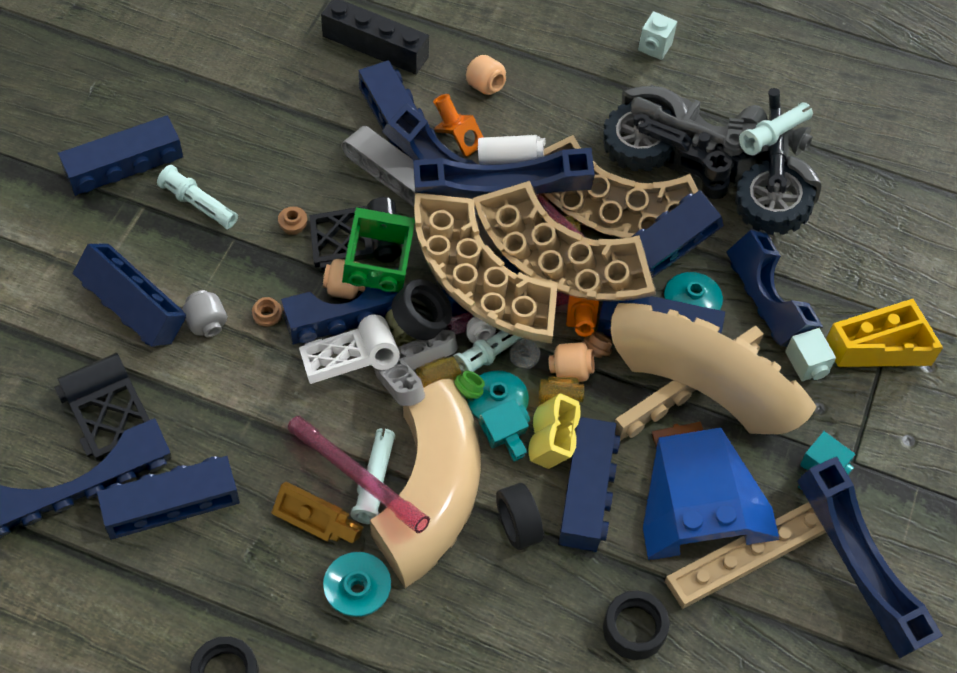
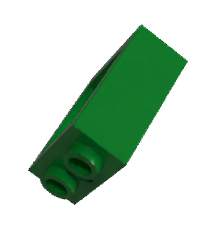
[342,207,415,293]

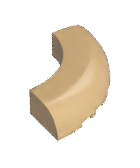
[543,135,698,238]
[473,181,656,301]
[414,193,558,344]
[611,303,816,434]
[370,378,481,588]

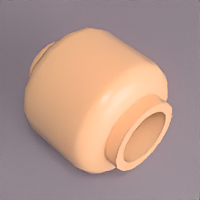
[466,55,506,95]
[323,259,365,300]
[549,342,595,383]

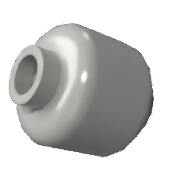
[182,290,228,337]

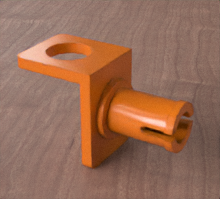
[433,94,484,157]
[566,295,599,337]

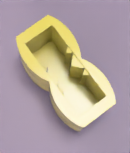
[528,393,580,469]

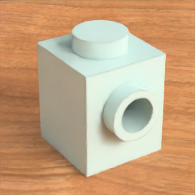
[638,11,677,60]
[785,328,836,381]

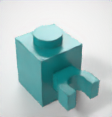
[478,398,530,462]
[798,431,855,490]

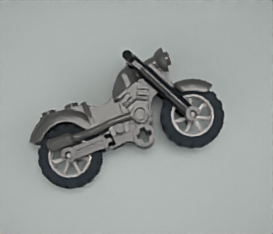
[604,84,821,235]

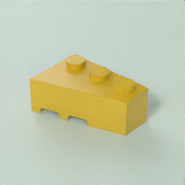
[826,299,943,367]

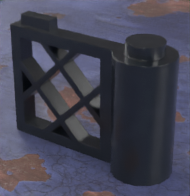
[309,197,402,271]
[54,352,150,461]

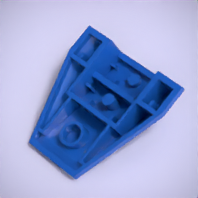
[643,428,779,560]

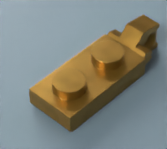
[271,482,364,544]

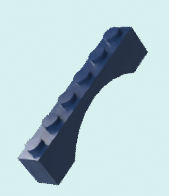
[413,148,595,199]
[0,418,171,538]
[797,456,943,659]

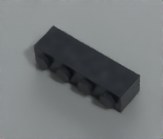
[321,0,429,75]

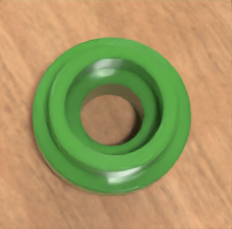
[454,371,485,399]

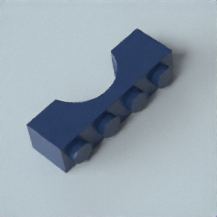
[382,102,476,199]
[726,230,823,347]
[281,268,404,345]

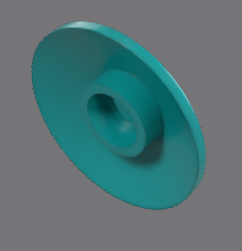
[664,272,723,310]
[467,370,529,420]
[323,552,391,617]

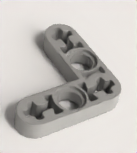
[374,330,458,406]

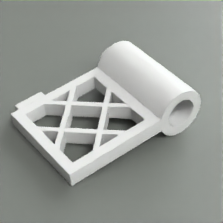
[478,135,546,165]
[299,315,400,384]

